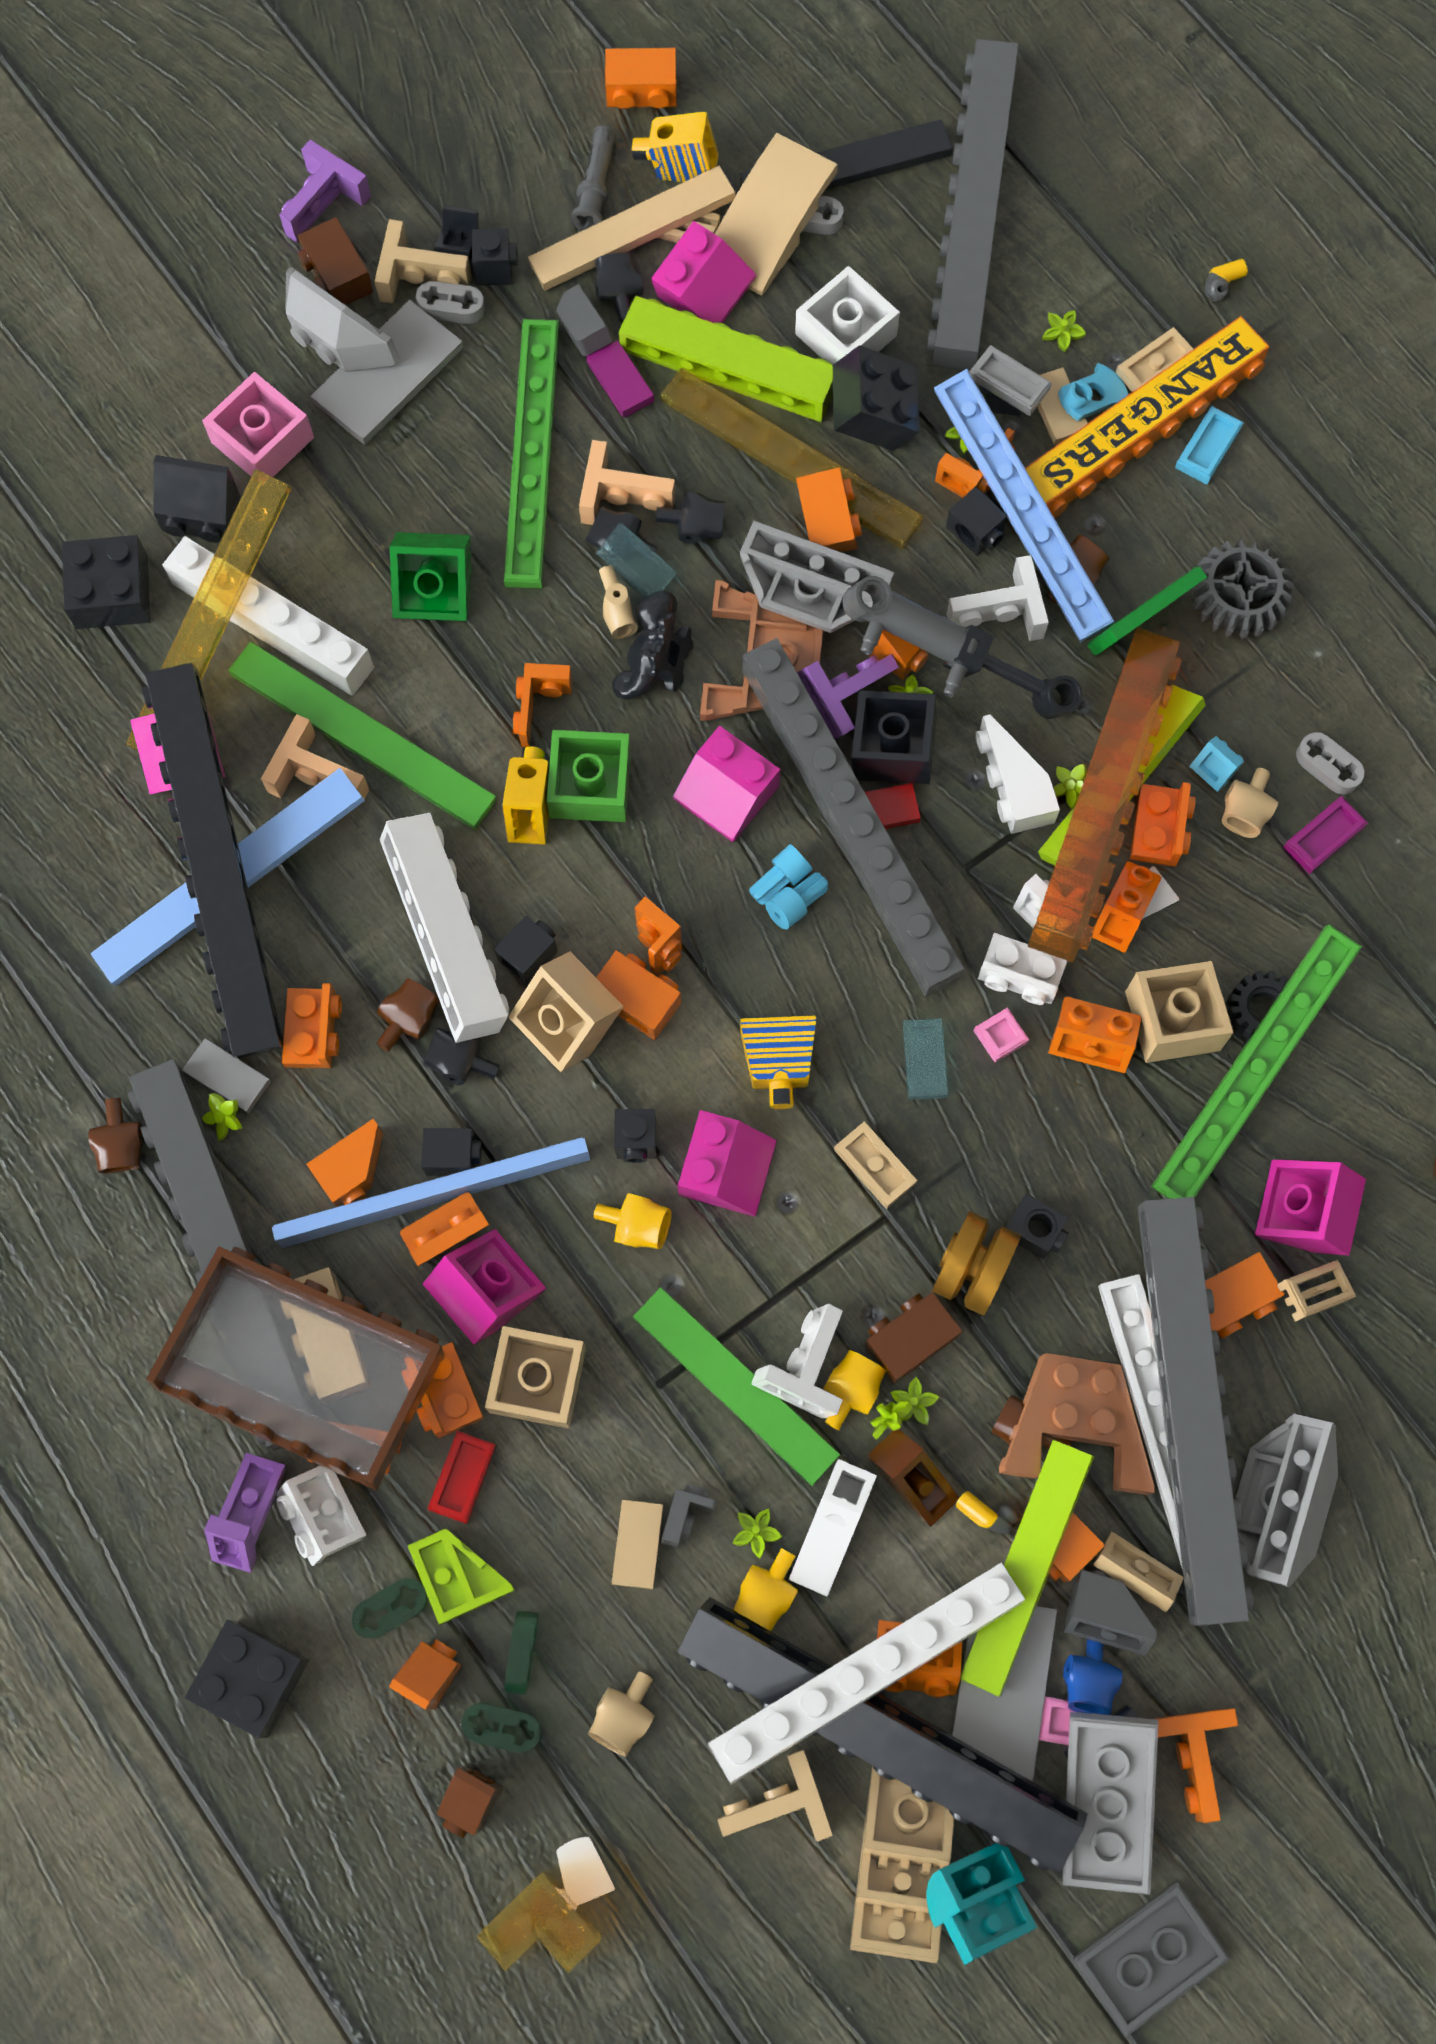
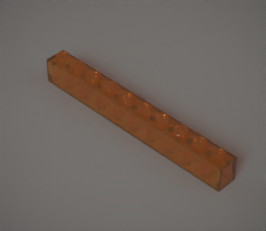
[1027,628,1182,963]

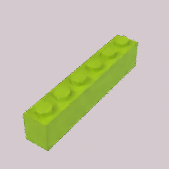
[619,296,833,422]

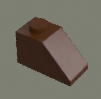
[867,1429,959,1527]
[437,1765,504,1838]

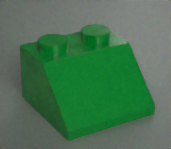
[390,532,471,621]

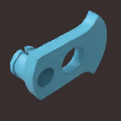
[1058,363,1128,421]

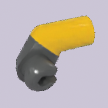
[1204,259,1247,301]
[956,1491,1019,1534]

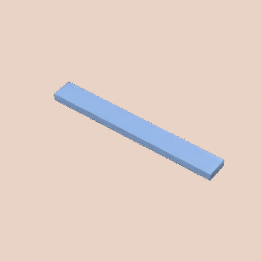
[934,369,1114,643]
[90,768,365,986]
[272,1137,590,1248]

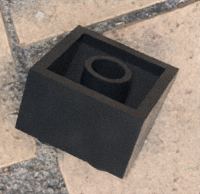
[153,455,243,543]

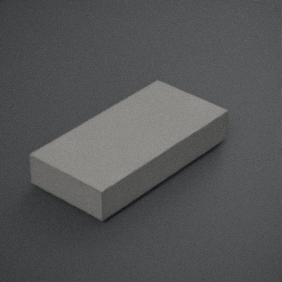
[970,345,1052,416]
[182,1038,271,1114]

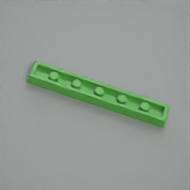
[633,1287,840,1486]

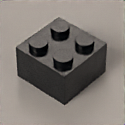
[832,345,920,451]
[62,535,150,629]
[851,690,937,784]
[184,1619,309,1739]

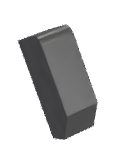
[556,284,613,356]

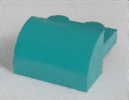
[926,1843,1037,1965]

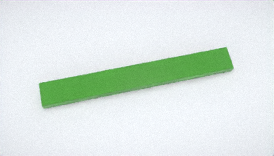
[504,319,559,588]
[228,642,497,830]
[1151,924,1362,1199]

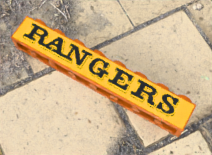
[1025,316,1270,518]

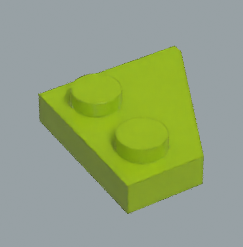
[408,1529,515,1625]

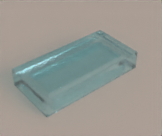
[596,523,677,596]
[902,1019,948,1100]

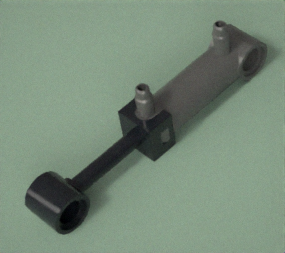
[842,576,1083,719]

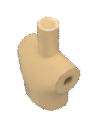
[599,565,638,639]
[1222,768,1278,838]
[588,1672,655,1756]

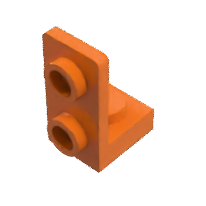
[935,428,1016,498]
[513,663,573,747]
[1090,861,1162,953]

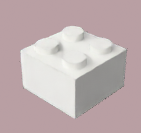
[795,266,900,365]

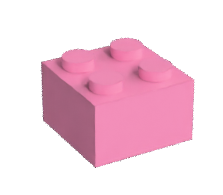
[202,371,314,486]

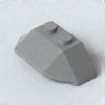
[286,267,401,372]
[740,521,894,633]
[1235,1414,1338,1587]

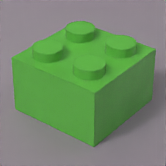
[547,730,631,822]

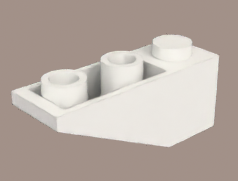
[976,715,1060,834]
[789,1459,877,1597]

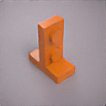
[1154,1708,1238,1823]

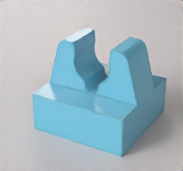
[1189,736,1244,792]

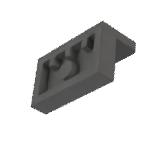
[661,1484,717,1548]

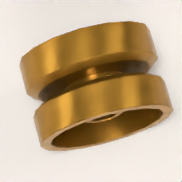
[932,1211,1021,1316]

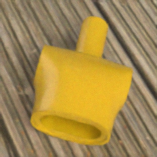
[594,1193,672,1249]
[823,1350,886,1430]
[733,1548,798,1631]

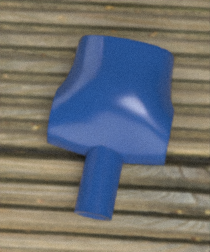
[1063,1639,1123,1715]

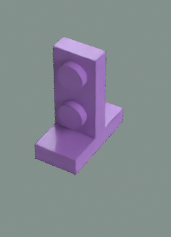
[279,140,371,242]
[797,654,899,739]
[204,1453,286,1573]

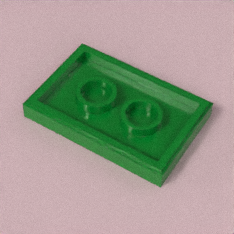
[1088,566,1207,656]

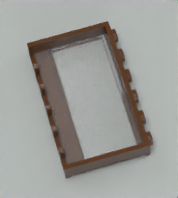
[146,1246,445,1491]

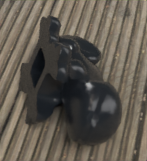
[612,590,694,700]

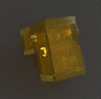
[476,1869,603,1973]

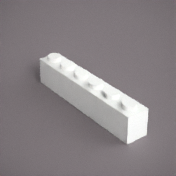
[162,536,374,697]
[380,813,509,1043]

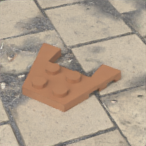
[700,580,823,721]
[999,1353,1155,1495]

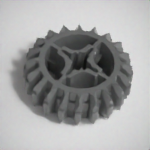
[1190,539,1294,640]

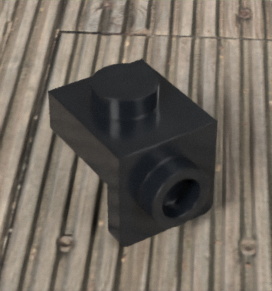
[434,205,479,264]

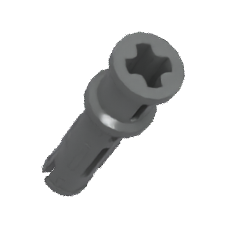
[571,126,616,230]

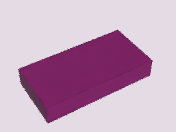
[586,340,654,418]
[1283,796,1368,874]

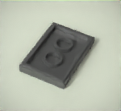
[1071,1881,1230,2038]

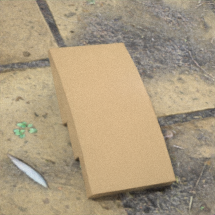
[715,133,837,296]
[850,1765,954,1963]

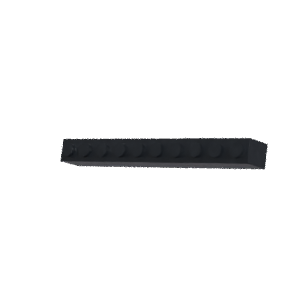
[142,663,283,1058]
[678,1597,1088,1874]

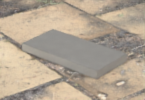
[310,300,464,445]
[951,1606,1057,1782]
[1063,1712,1158,1894]

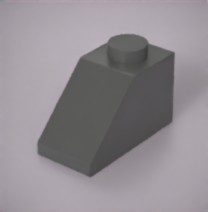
[1064,1570,1157,1656]

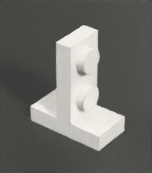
[947,555,1049,641]
[751,1304,843,1419]

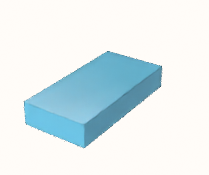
[1175,406,1244,485]

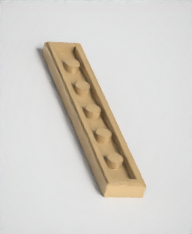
[528,166,735,291]

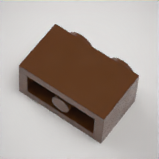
[297,217,373,306]
[865,1292,962,1385]

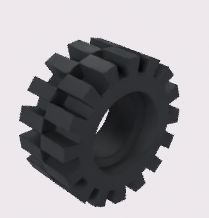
[1226,971,1288,1044]

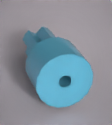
[749,844,813,905]
[765,872,828,930]

